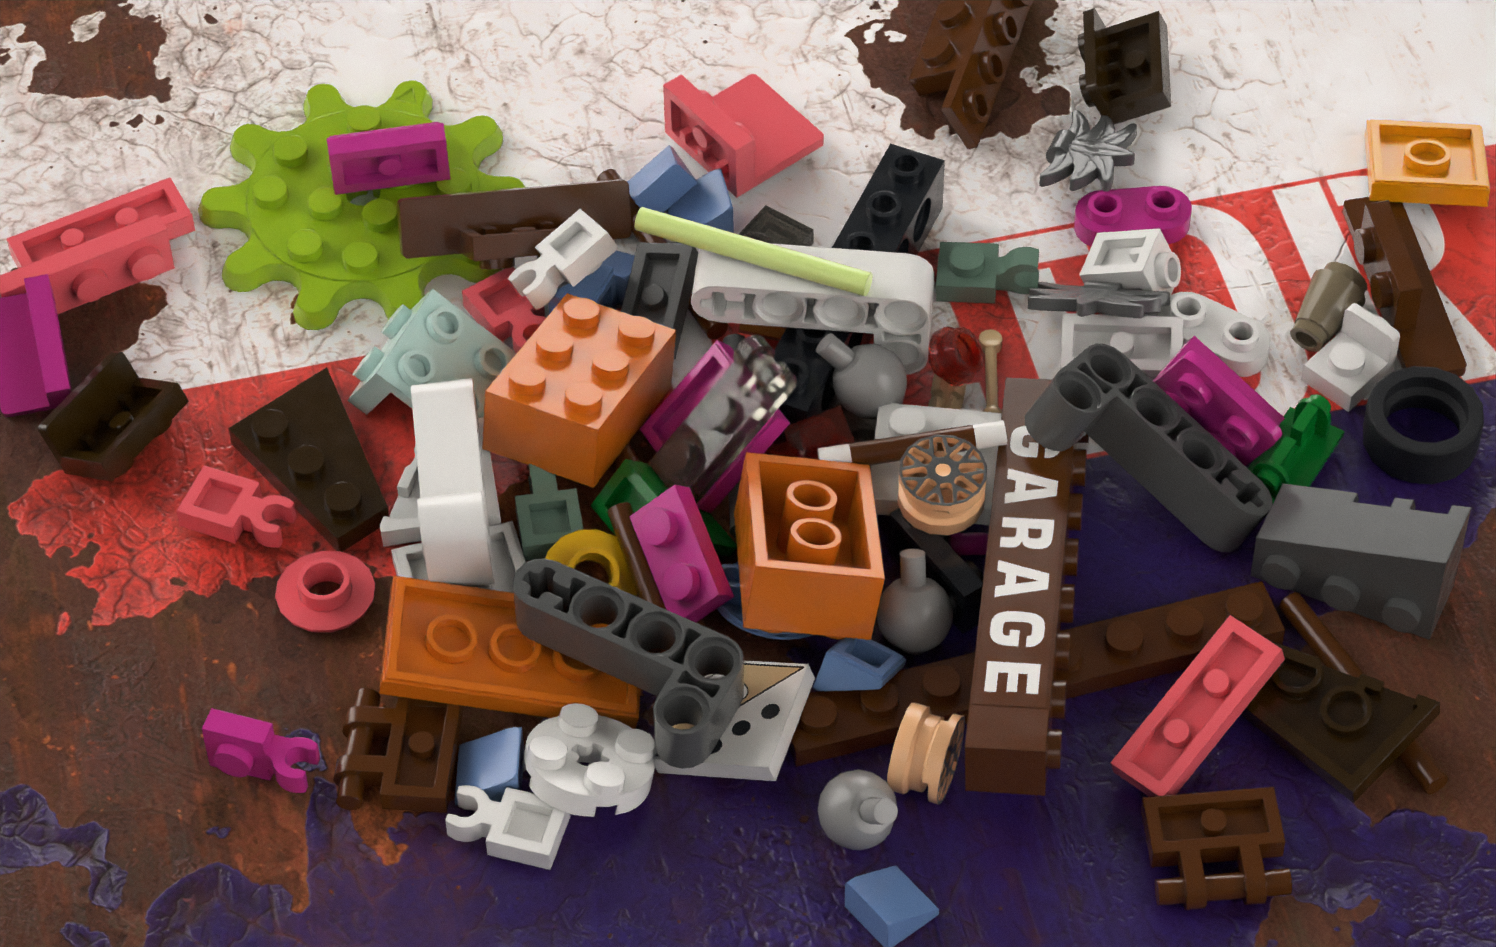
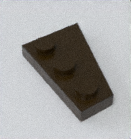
[228,367,389,552]
[1241,640,1440,803]

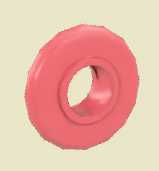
[275,551,375,633]

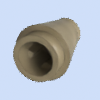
[1290,262,1367,352]

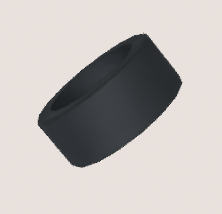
[1363,366,1484,484]

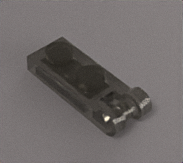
[648,335,797,504]

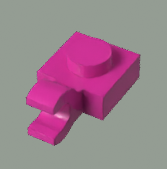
[202,708,320,793]

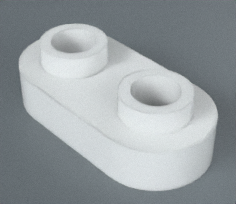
[1157,292,1271,377]

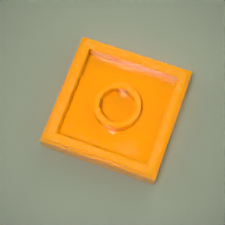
[1365,119,1490,207]

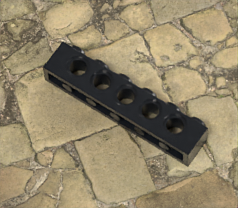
[757,143,945,457]

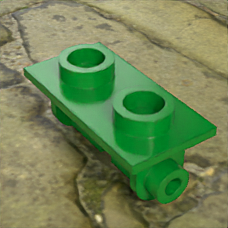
[1248,394,1345,505]

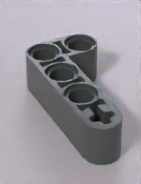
[1025,343,1272,552]
[513,558,744,769]

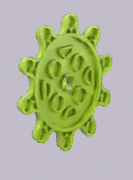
[198,80,525,330]

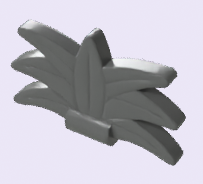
[1039,110,1137,192]
[1028,281,1170,319]

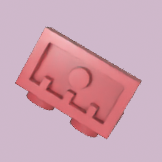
[663,74,824,198]

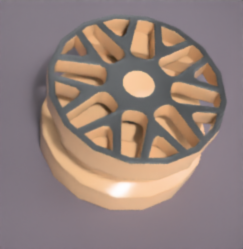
[897,434,987,535]
[887,702,965,804]

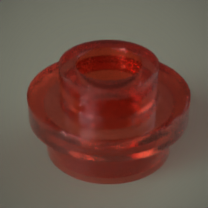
[928,326,984,387]

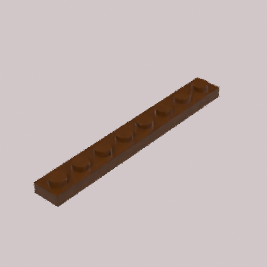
[789,581,1285,767]

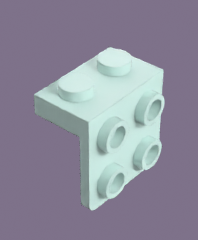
[347,288,516,418]

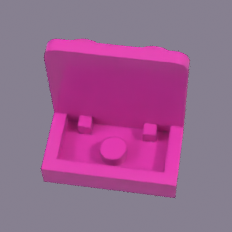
[1153,336,1285,466]

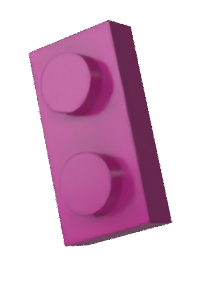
[629,485,734,623]

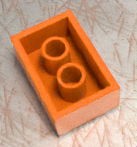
[482,293,676,488]
[734,452,885,640]

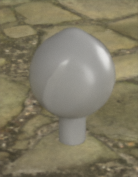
[816,333,907,418]
[876,549,953,656]
[818,769,898,850]

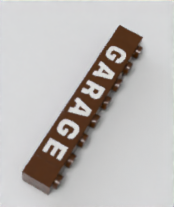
[965,377,1089,796]

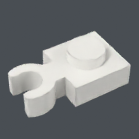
[508,209,619,310]
[445,785,571,870]

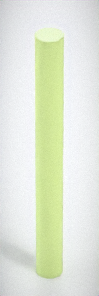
[634,207,873,296]

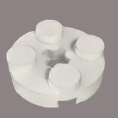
[522,703,655,817]

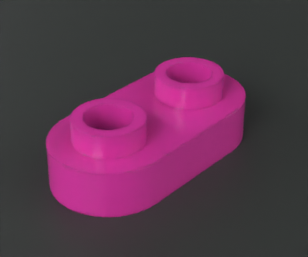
[1074,186,1192,247]

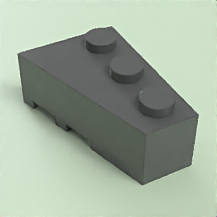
[1250,483,1471,640]

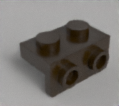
[1077,8,1171,124]
[38,351,189,482]

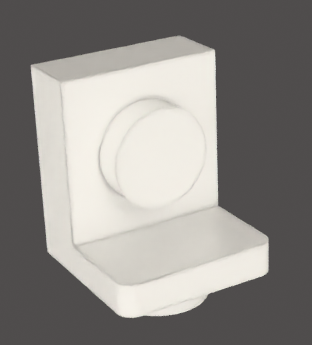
[1079,228,1181,295]
[1301,303,1400,412]

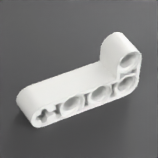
[691,243,934,375]
[411,378,495,587]

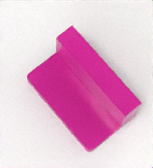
[327,122,450,195]
[0,274,72,417]

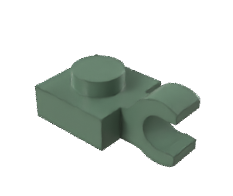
[936,242,1039,304]
[515,464,583,561]

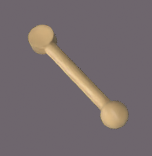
[978,329,1003,413]

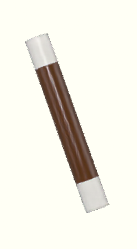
[817,420,1007,466]

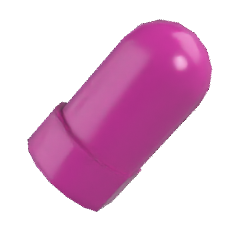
[948,532,988,556]

